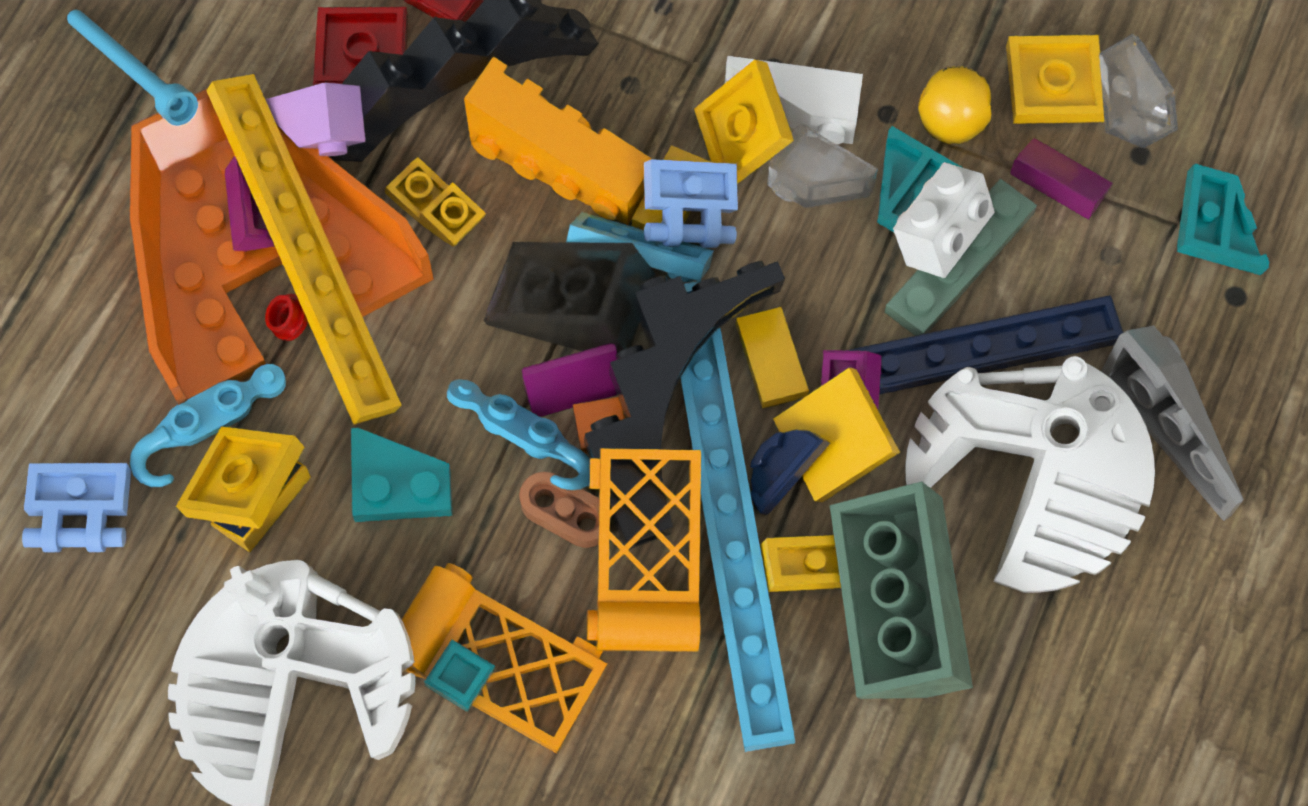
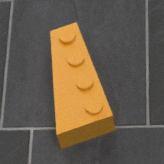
[464,57,652,225]

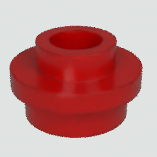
[265,293,308,341]

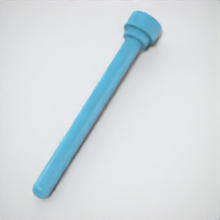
[67,10,198,126]

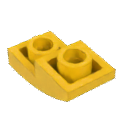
[385,157,486,247]

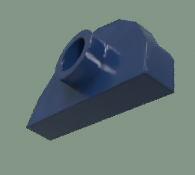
[750,430,830,515]

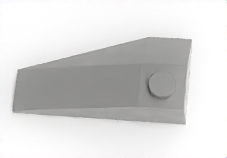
[1101,325,1244,521]

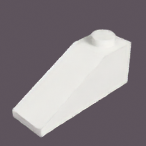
[725,56,863,145]

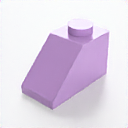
[265,82,366,156]

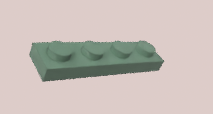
[884,179,1037,336]

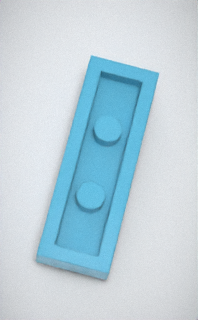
[566,212,714,282]

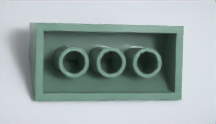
[830,481,973,699]

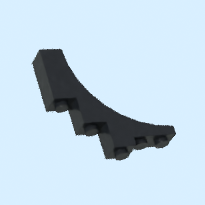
[328,0,599,162]
[584,261,785,550]

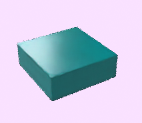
[424,640,495,712]

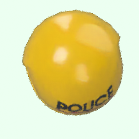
[918,66,992,144]

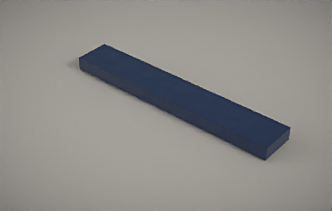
[845,295,1124,395]

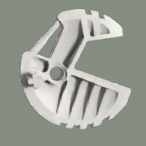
[906,356,1155,593]
[168,560,415,806]

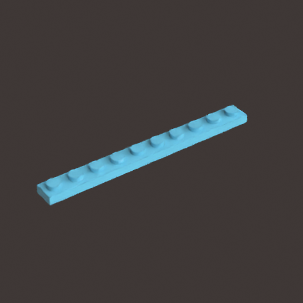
[681,281,795,752]

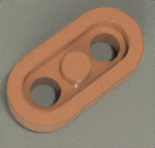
[519,472,611,548]

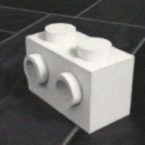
[893,162,995,278]

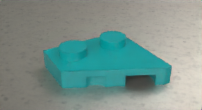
[877,126,963,232]
[1177,164,1269,275]
[351,428,452,522]

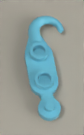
[130,364,286,487]
[447,379,590,490]

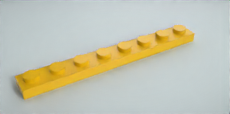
[206,74,402,424]

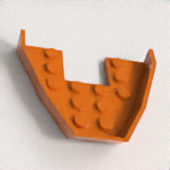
[130,88,434,405]

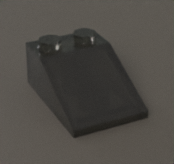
[483,242,656,353]

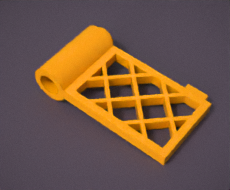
[587,448,701,652]
[402,563,607,754]

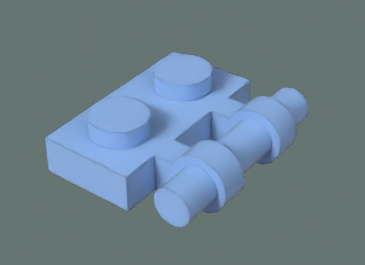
[644,159,738,248]
[22,463,131,553]

